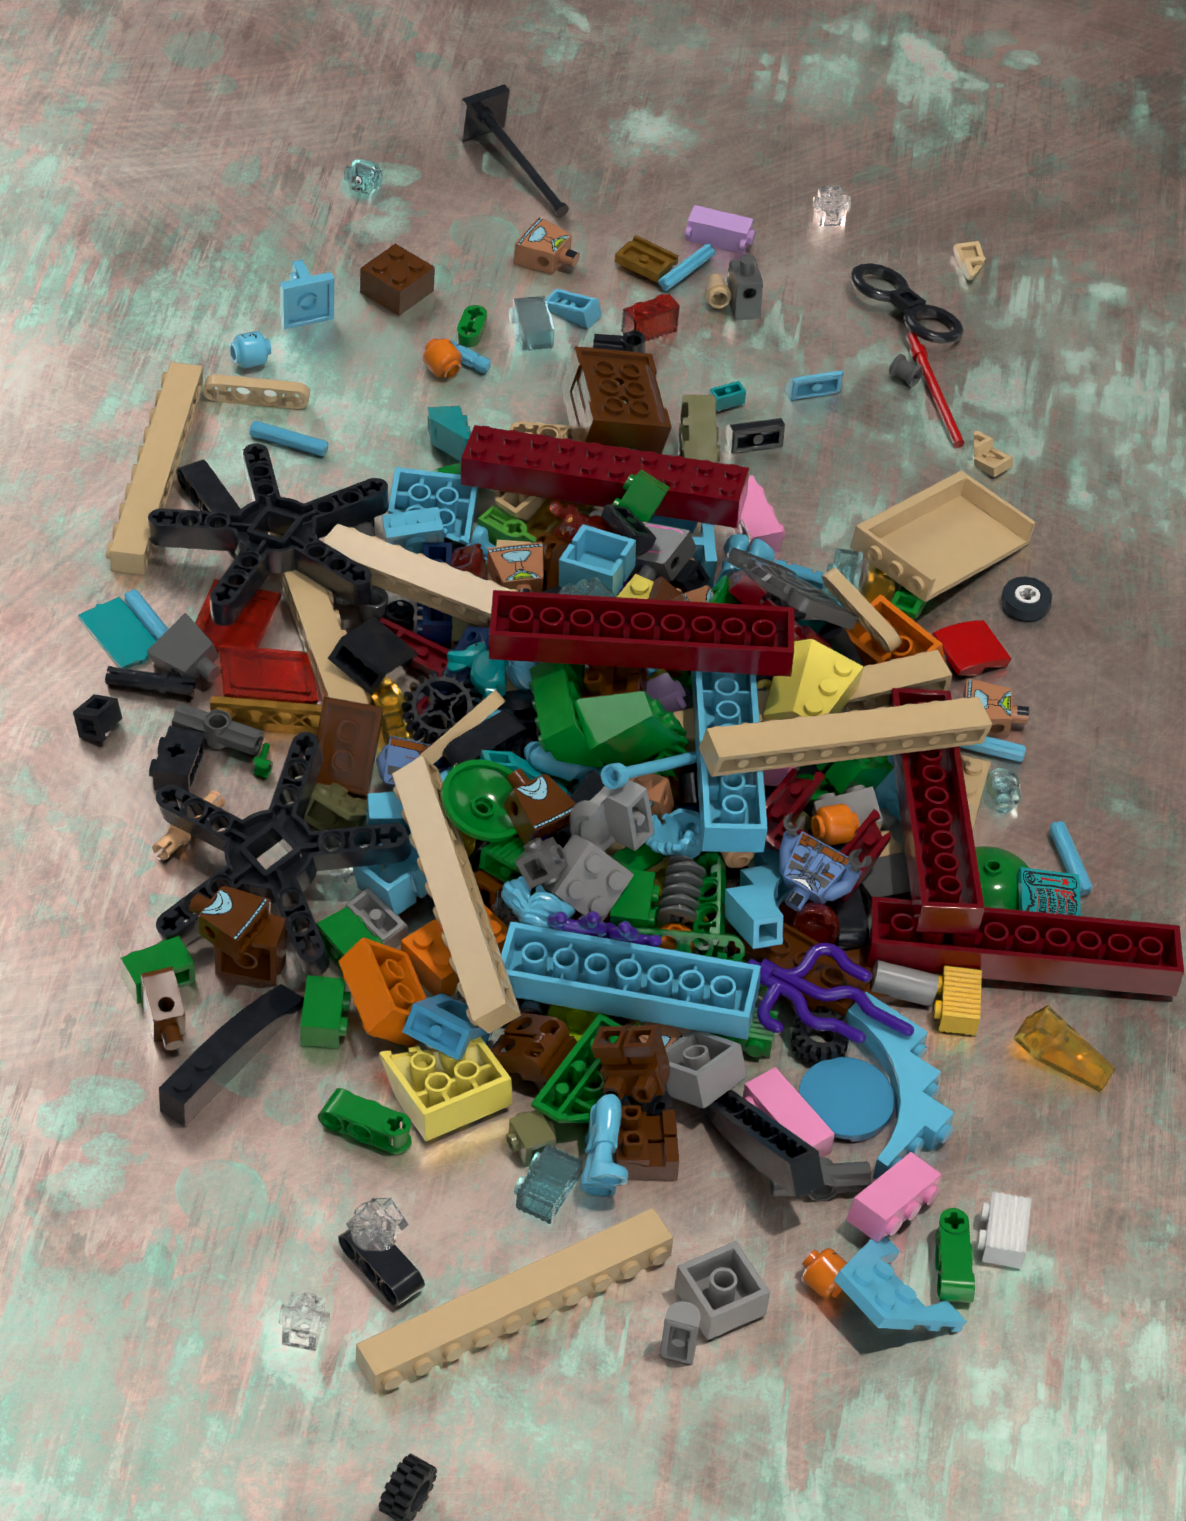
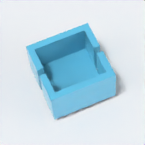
[559,524,636,597]
[353,836,428,915]

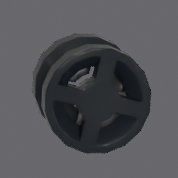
[386,600,415,631]

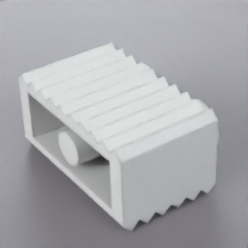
[977,1191,1031,1269]

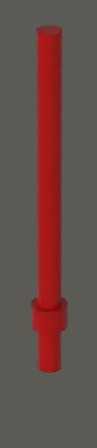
[906,332,965,448]

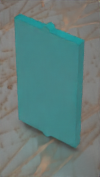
[78,597,156,669]

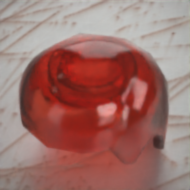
[792,903,840,944]

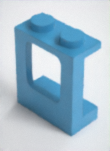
[402,993,493,1060]

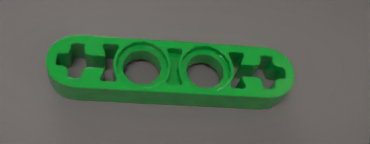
[693,852,726,957]
[635,927,745,962]

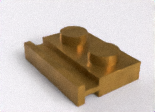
[614,235,679,283]

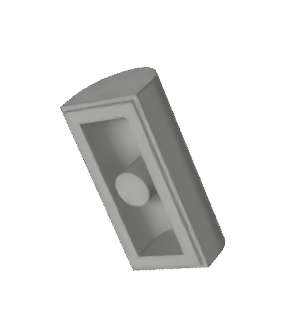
[344,887,409,948]
[871,960,939,1007]
[659,1301,701,1364]

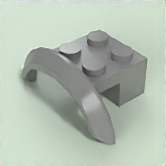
[569,780,655,851]

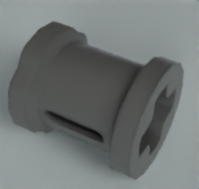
[889,354,924,387]

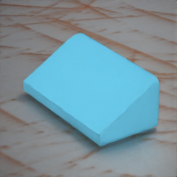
[785,370,843,401]

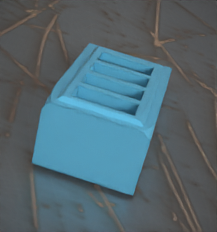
[542,289,602,329]

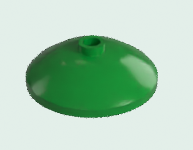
[440,760,518,842]
[975,846,1029,910]

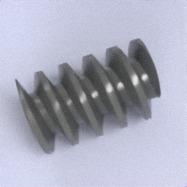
[657,855,706,925]

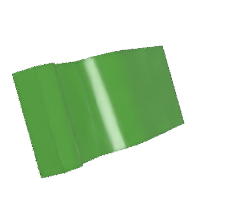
[477,505,537,546]

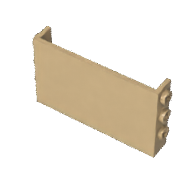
[849,470,1036,602]

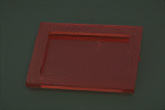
[195,579,281,661]
[219,645,318,705]

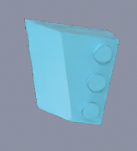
[388,467,478,545]

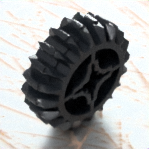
[401,670,481,744]

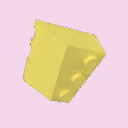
[763,639,863,721]
[379,1037,512,1141]

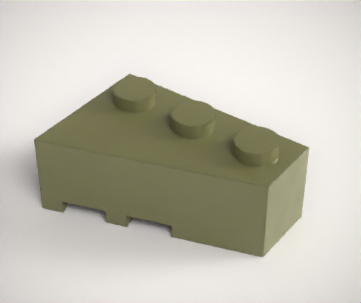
[678,395,720,463]

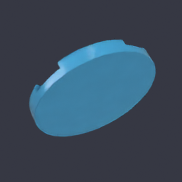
[799,1057,895,1142]

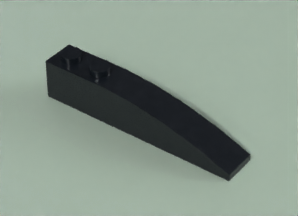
[159,984,304,1127]
[699,1090,824,1198]

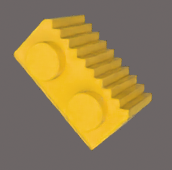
[933,966,982,1036]

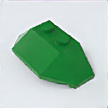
[531,1013,622,1123]

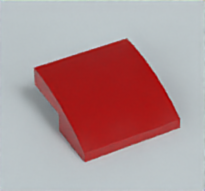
[932,620,1012,675]

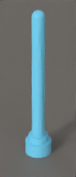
[601,752,697,789]

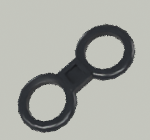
[850,263,964,344]

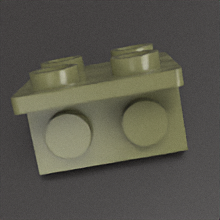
[304,783,367,831]

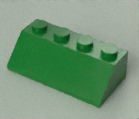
[529,662,604,768]

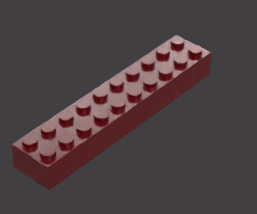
[461,425,749,528]
[489,590,794,677]
[888,688,985,934]
[867,896,1184,997]

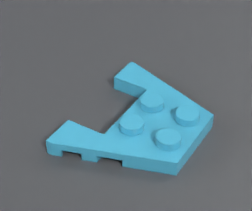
[834,1236,967,1332]

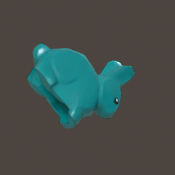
[447,642,509,698]

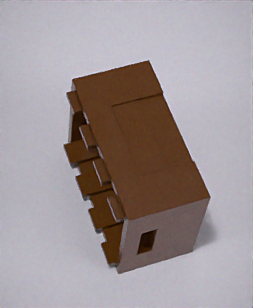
[561,346,672,454]

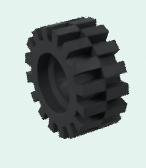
[791,1007,849,1066]
[378,1453,437,1521]

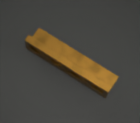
[210,696,322,735]

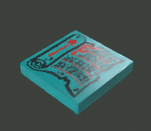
[1018,867,1081,916]

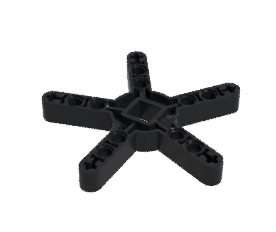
[148,443,389,626]
[156,732,412,976]

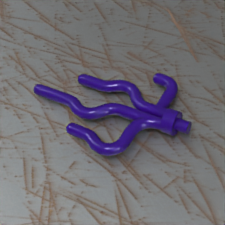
[546,911,661,947]
[748,943,915,1044]

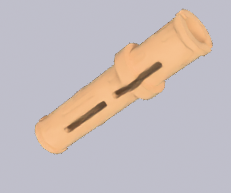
[152,790,225,860]

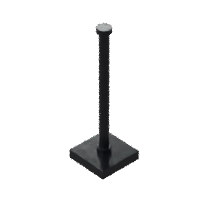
[457,84,569,217]

